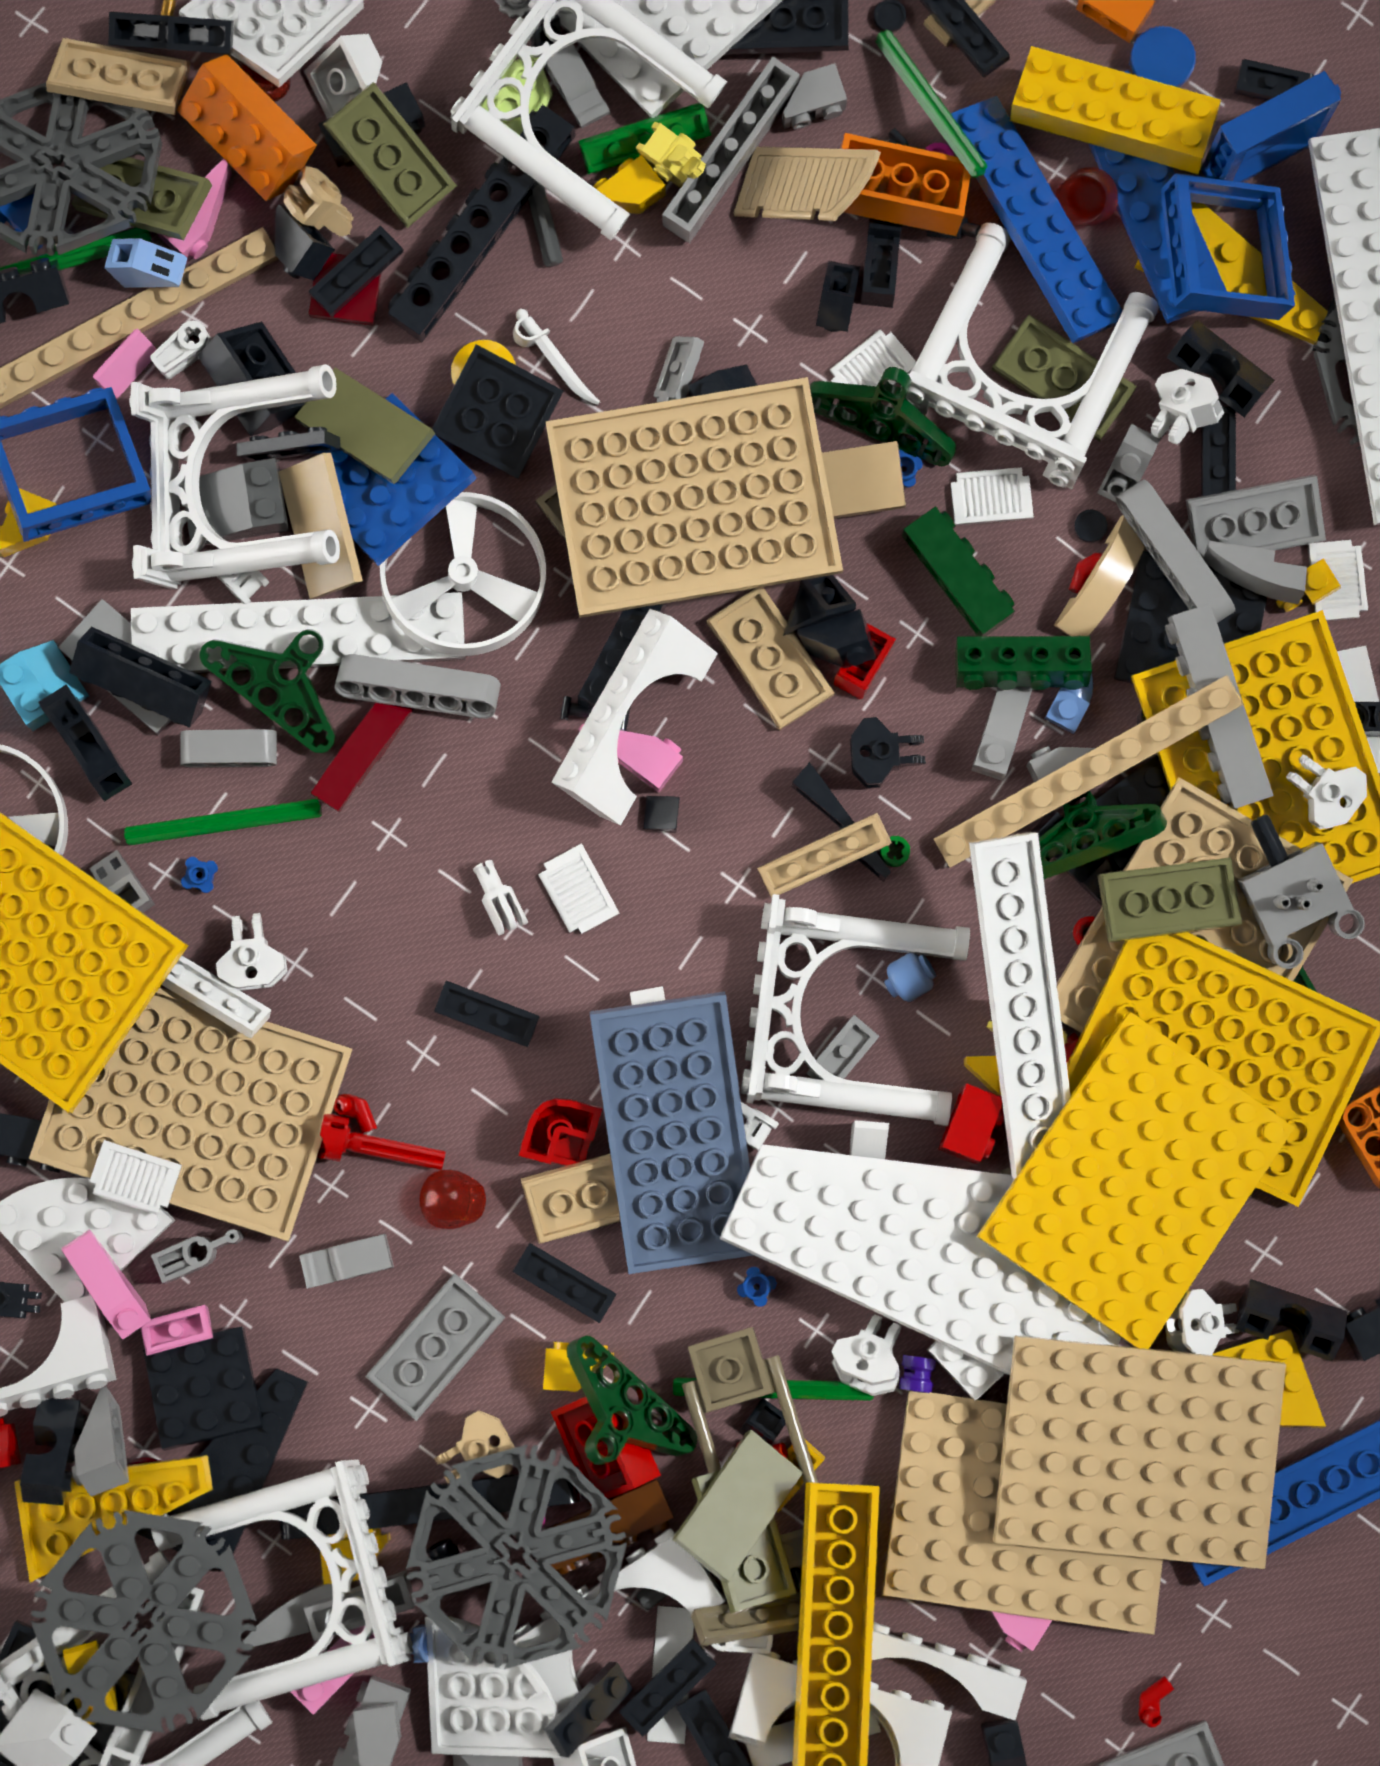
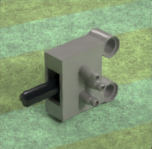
[1237,815,1365,969]

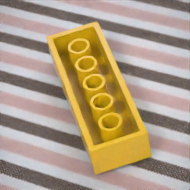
[1010,46,1221,175]

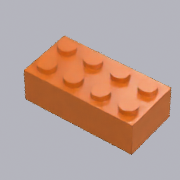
[176,54,317,201]
[840,133,970,236]

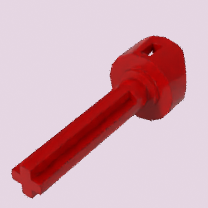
[317,1114,446,1170]

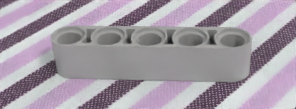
[1115,479,1235,623]
[334,654,501,718]

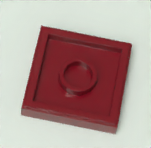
[308,253,382,326]

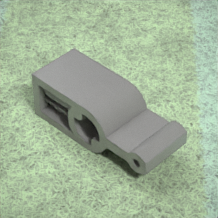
[544,44,610,129]
[151,1230,244,1284]
[299,1234,394,1289]

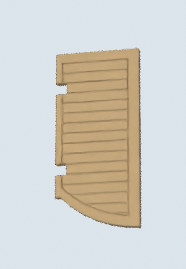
[734,147,881,221]

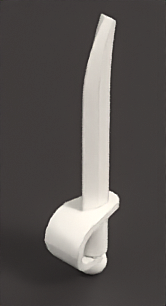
[513,309,600,405]

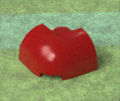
[518,1098,602,1166]

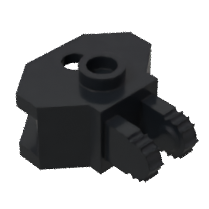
[850,717,926,789]

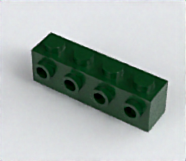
[902,506,1015,636]
[955,636,1092,690]

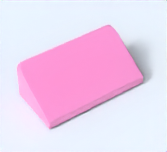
[93,329,157,399]
[140,1305,213,1356]

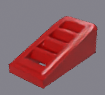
[834,623,896,699]

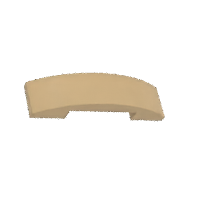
[1054,515,1145,636]

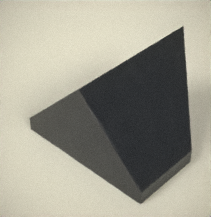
[783,575,856,636]

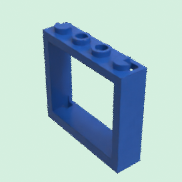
[1201,71,1341,182]
[1161,173,1296,320]
[0,387,151,542]

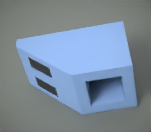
[104,238,187,288]

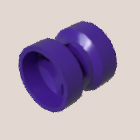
[898,1355,936,1393]

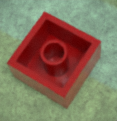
[938,1083,1004,1164]

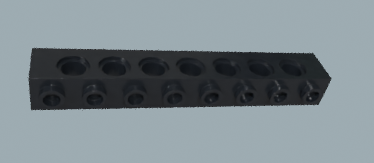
[388,104,575,343]

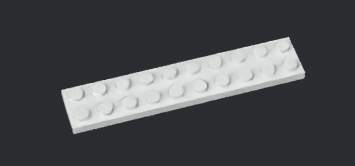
[131,592,465,673]
[969,832,1071,1179]

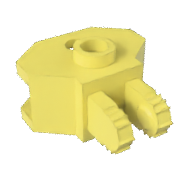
[636,122,706,188]

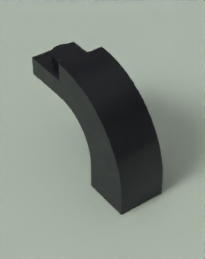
[38,684,132,802]

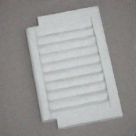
[830,329,916,386]
[950,467,1033,526]
[1308,540,1368,621]
[538,844,620,934]
[89,1140,182,1215]

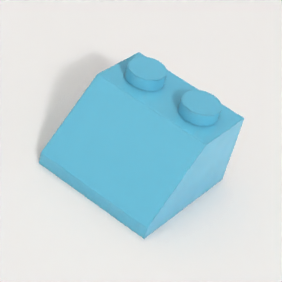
[0,640,89,731]

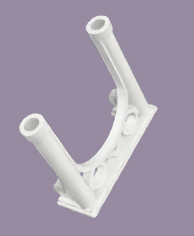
[450,0,727,241]
[906,223,1159,489]
[129,365,340,590]
[741,894,970,1126]
[151,1460,413,1720]
[0,1550,273,1766]

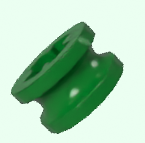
[880,836,910,867]

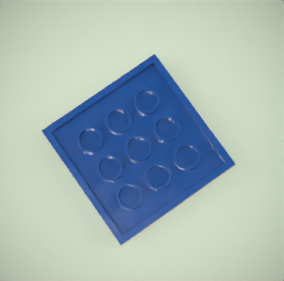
[325,393,477,566]

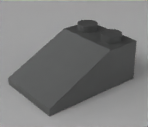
[185,458,289,545]

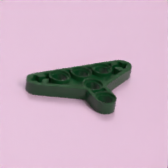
[809,367,956,466]
[199,629,336,753]
[1038,790,1167,880]
[567,1335,697,1465]

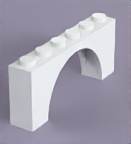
[552,609,718,825]
[0,1295,117,1417]
[513,1528,726,1712]
[729,1651,952,1766]

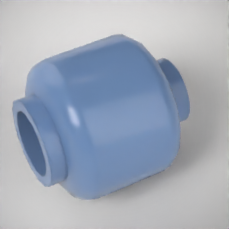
[884,952,936,1002]

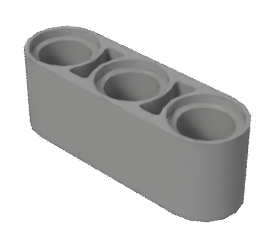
[180,729,277,767]

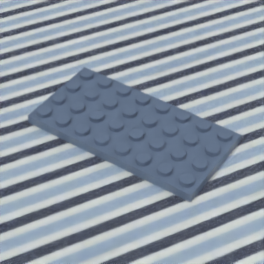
[590,991,753,1274]

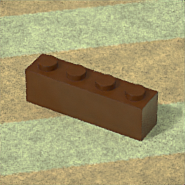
[541,1478,674,1575]

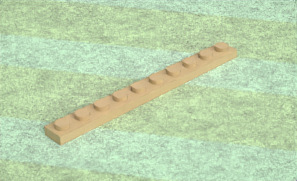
[0,227,278,409]
[934,675,1244,868]

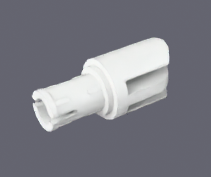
[473,860,528,936]

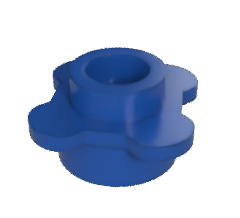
[899,450,923,488]
[181,857,218,893]
[737,1267,777,1307]

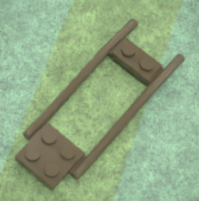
[682,1327,818,1569]

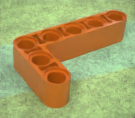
[1338,1084,1380,1189]

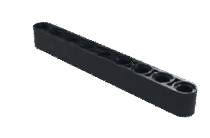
[279,1467,582,1540]

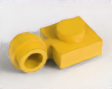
[1276,558,1341,612]

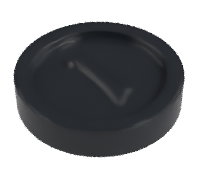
[874,0,906,32]
[1074,509,1107,543]

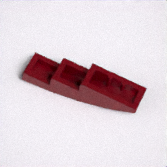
[311,703,414,813]

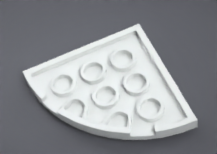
[179,0,364,87]
[0,1177,175,1302]
[425,1616,564,1758]

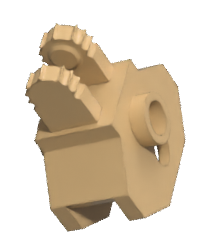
[283,166,353,237]
[434,1410,515,1484]

